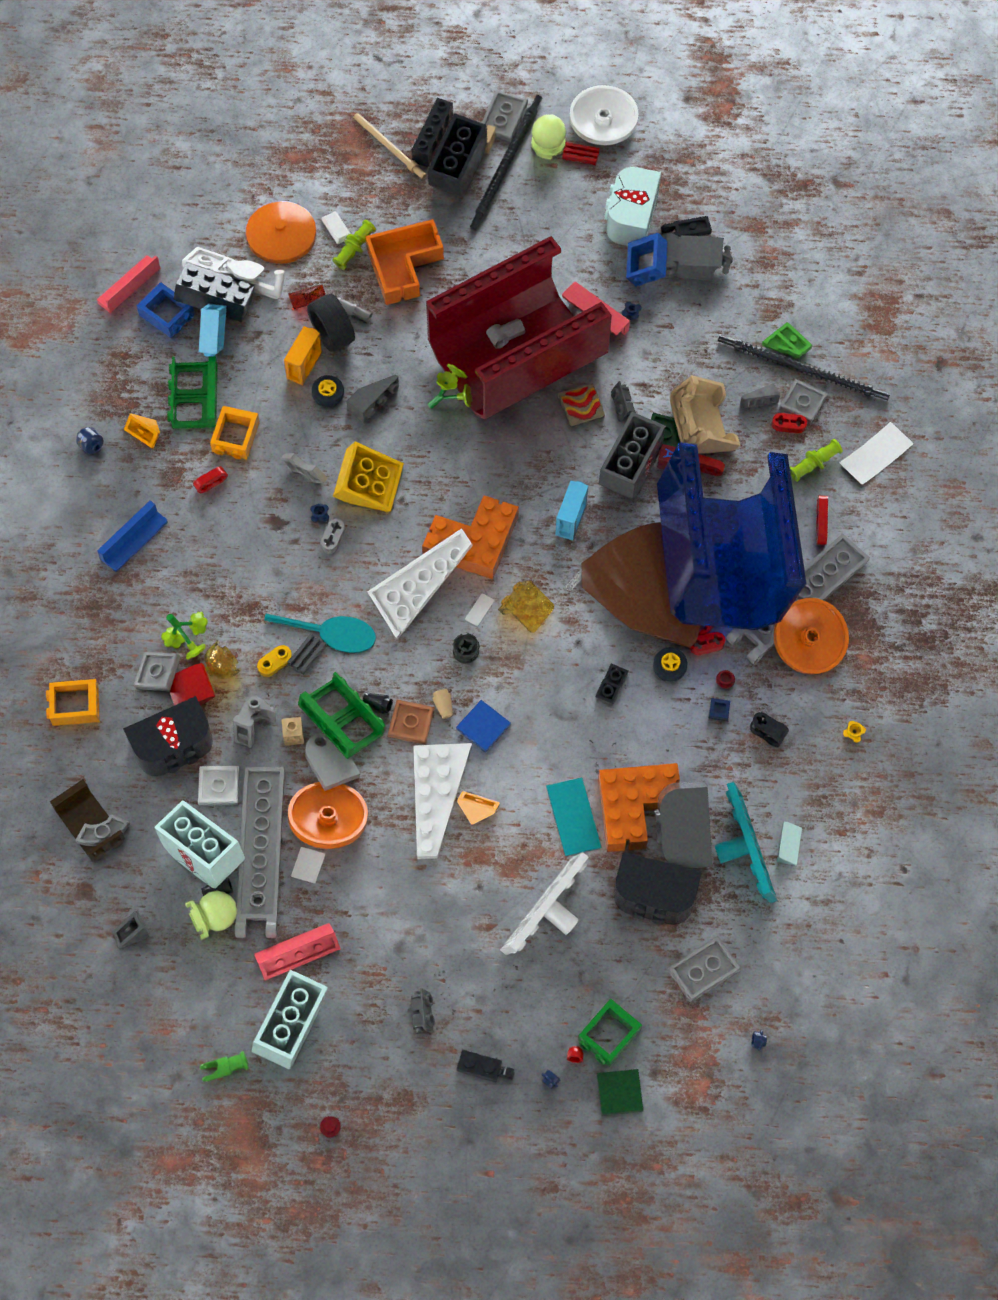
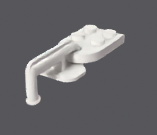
[182,247,285,299]

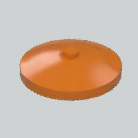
[246,201,316,264]
[774,598,849,675]
[288,782,368,849]

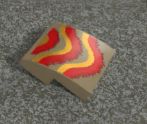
[558,383,605,427]

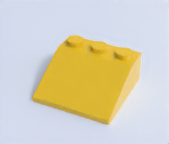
[333,441,404,512]

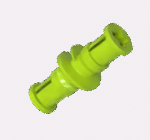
[332,220,376,270]
[788,439,843,482]

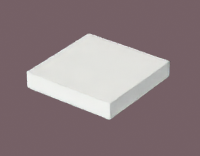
[198,766,239,806]

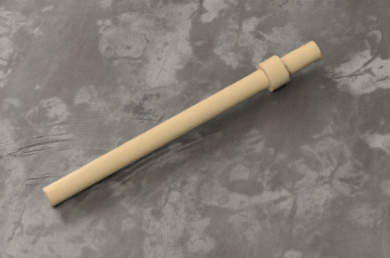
[354,113,427,180]

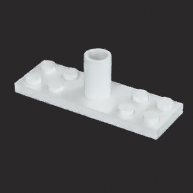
[500,852,589,955]

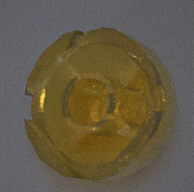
[205,640,242,679]

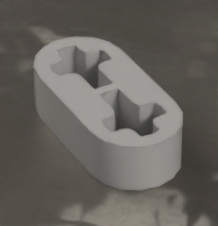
[321,519,345,554]

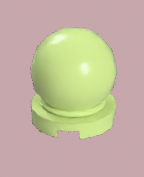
[531,115,566,159]
[185,891,237,940]

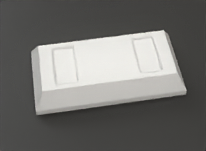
[321,211,351,245]

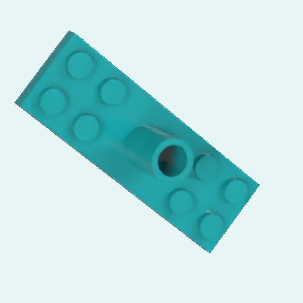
[715,781,778,904]

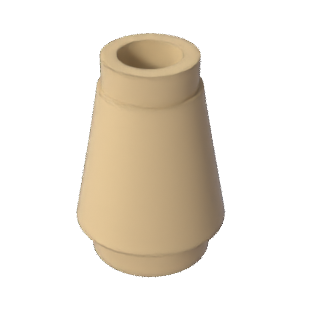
[432,689,453,719]

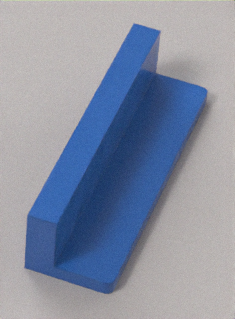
[97,500,168,572]

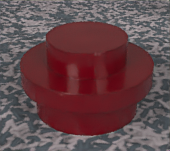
[716,670,735,689]
[320,1116,341,1138]

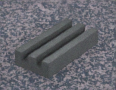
[288,633,326,675]

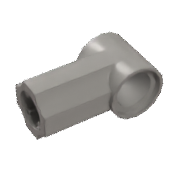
[486,319,525,348]

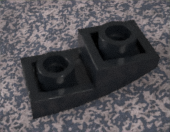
[595,663,629,704]

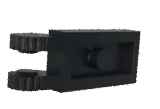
[660,216,712,237]

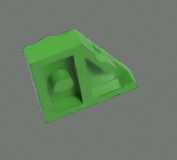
[762,322,812,359]

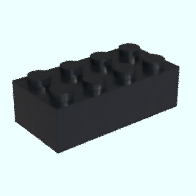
[173,263,255,322]

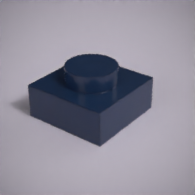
[708,698,731,721]

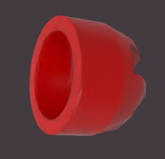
[567,1046,584,1063]

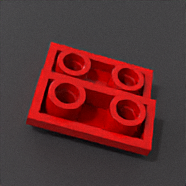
[169,663,216,706]

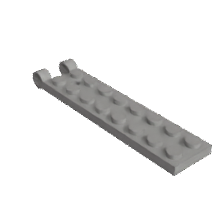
[726,533,870,665]
[235,767,285,938]

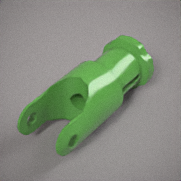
[200,1051,249,1082]

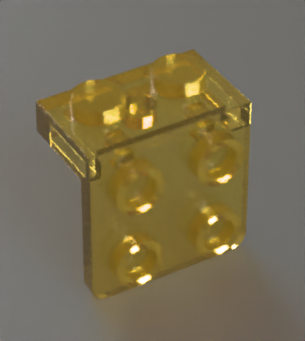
[498,580,555,633]

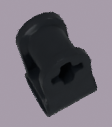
[750,712,789,747]

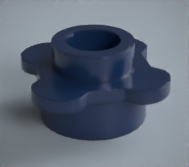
[622,301,642,320]
[310,504,329,522]

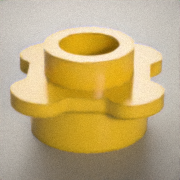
[843,721,866,743]

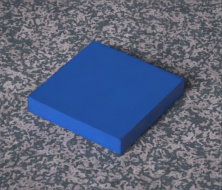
[456,700,511,753]

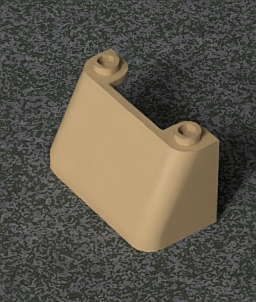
[670,375,740,454]

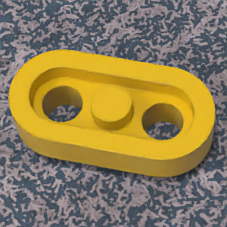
[257,645,292,677]

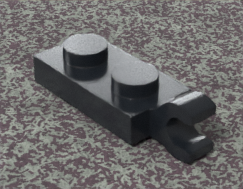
[456,1049,514,1082]

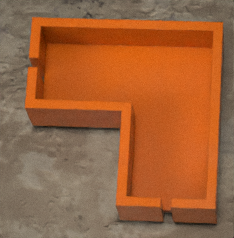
[366,219,444,305]
[422,495,519,579]
[598,763,680,852]

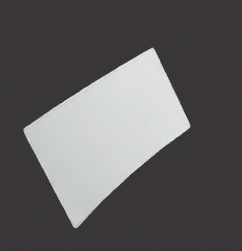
[839,422,913,484]

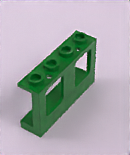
[167,355,218,429]
[298,672,385,759]

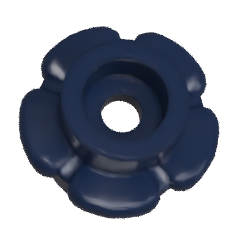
[751,1030,767,1051]
[541,1070,561,1088]

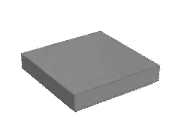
[779,379,828,424]
[134,652,180,691]

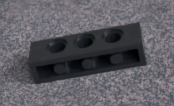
[411,98,453,167]

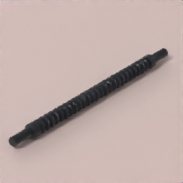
[470,95,542,230]
[718,335,890,401]

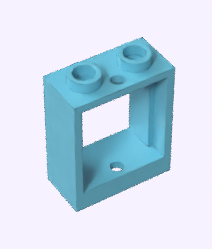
[199,304,226,356]
[555,480,588,541]

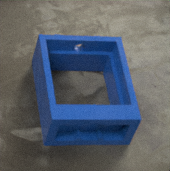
[626,233,667,287]
[136,282,195,338]

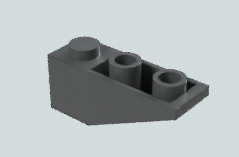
[346,374,399,422]

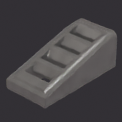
[740,383,780,408]

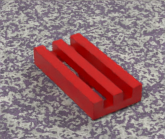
[562,142,600,165]

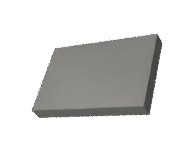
[482,90,528,142]
[667,936,741,1003]

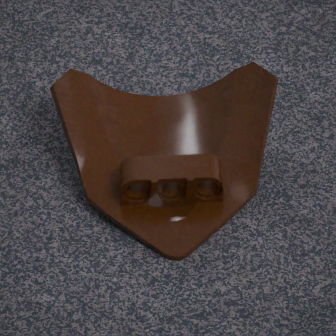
[581,521,711,647]

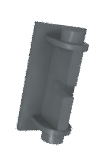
[611,381,636,422]
[411,988,435,1033]

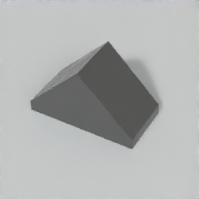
[113,911,149,949]

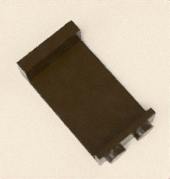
[50,779,125,862]

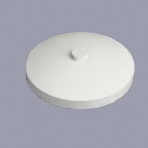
[570,85,638,145]

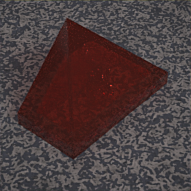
[288,284,326,310]

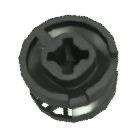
[453,633,480,663]

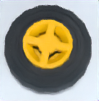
[312,375,344,407]
[653,647,688,682]

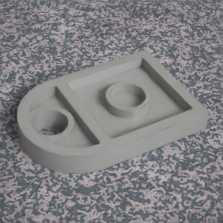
[305,733,360,791]

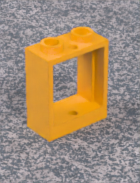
[284,326,322,385]
[210,406,260,459]
[46,679,100,726]

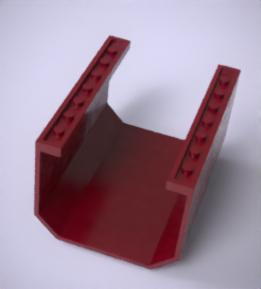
[426,236,612,419]

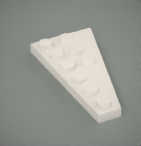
[367,528,473,639]
[413,743,472,859]

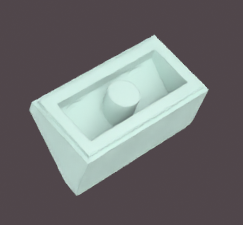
[777,821,802,866]

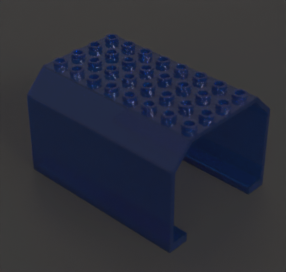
[657,443,807,630]

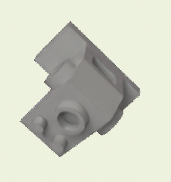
[233,695,276,748]

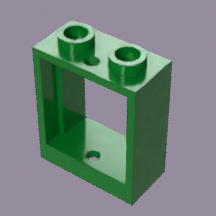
[578,998,642,1067]

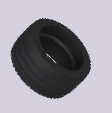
[307,293,355,352]

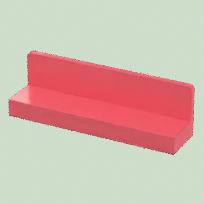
[97,255,161,313]
[562,281,630,335]
[254,923,340,981]

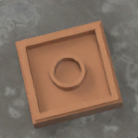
[388,700,435,745]

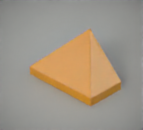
[123,413,160,448]
[457,791,500,825]

